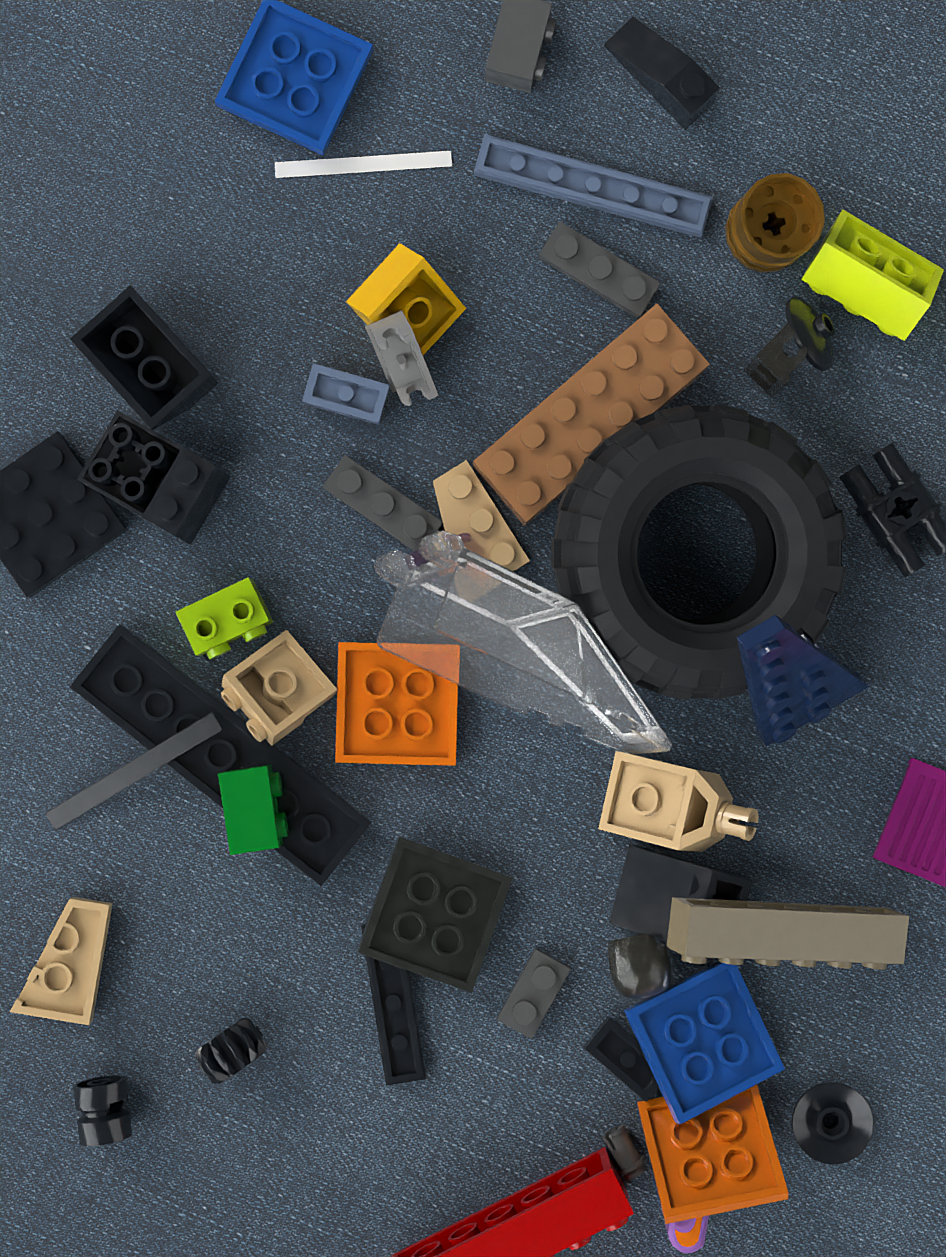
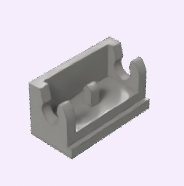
[365,311,439,406]

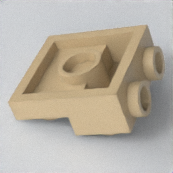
[221,630,337,746]

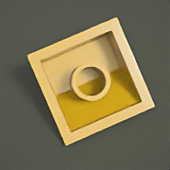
[346,243,466,355]

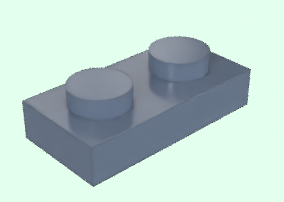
[302,363,390,425]

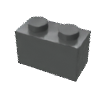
[485,0,557,93]

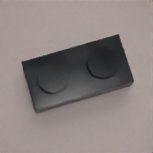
[583,1016,659,1102]

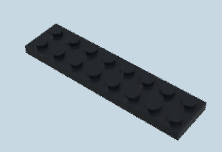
[70,624,372,886]

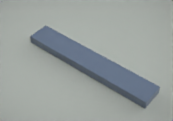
[474,134,713,238]

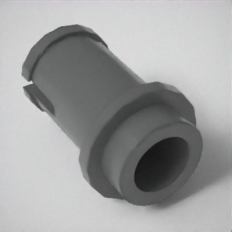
[601,1124,647,1180]

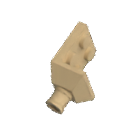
[598,751,759,852]

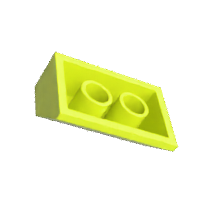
[801,209,944,341]

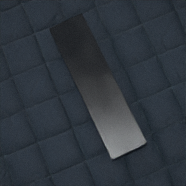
[361,923,426,1086]

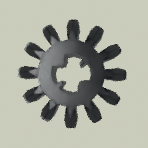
[195,1018,267,1084]

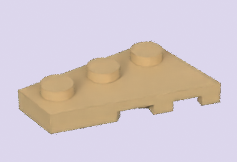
[433,460,530,604]

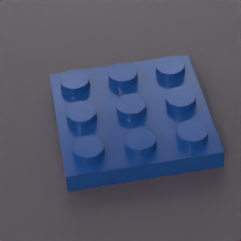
[214,0,374,156]
[624,962,785,1124]

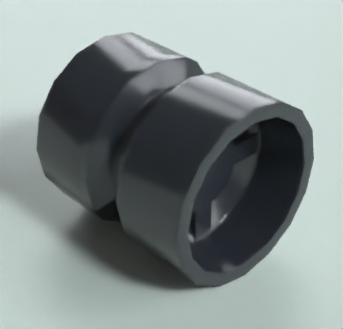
[73,1075,132,1146]

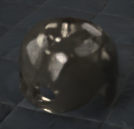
[608,934,671,999]

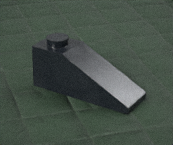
[604,17,720,130]

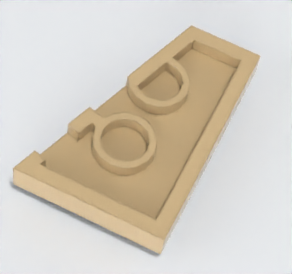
[10,897,113,1025]

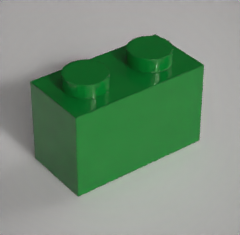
[218,764,288,855]

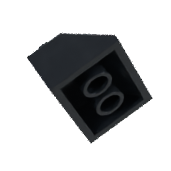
[70,285,218,430]

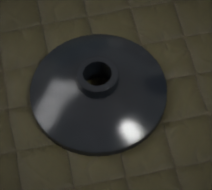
[786,296,835,371]
[792,1082,873,1164]

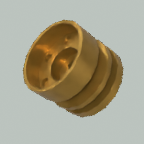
[725,173,825,273]

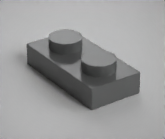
[497,947,571,1039]

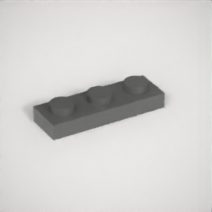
[538,221,661,319]
[322,455,443,556]

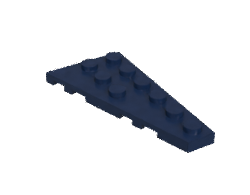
[737,615,869,747]

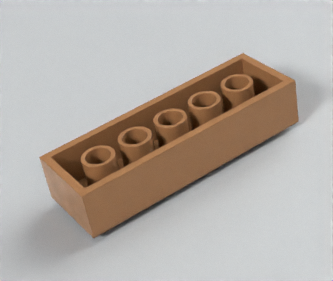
[473,304,710,526]

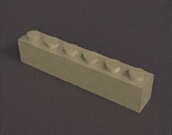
[667,897,909,970]

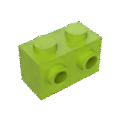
[175,577,273,660]

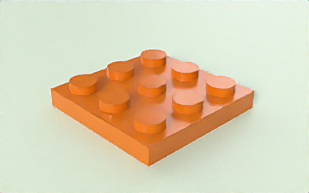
[335,642,459,766]
[637,1084,789,1224]

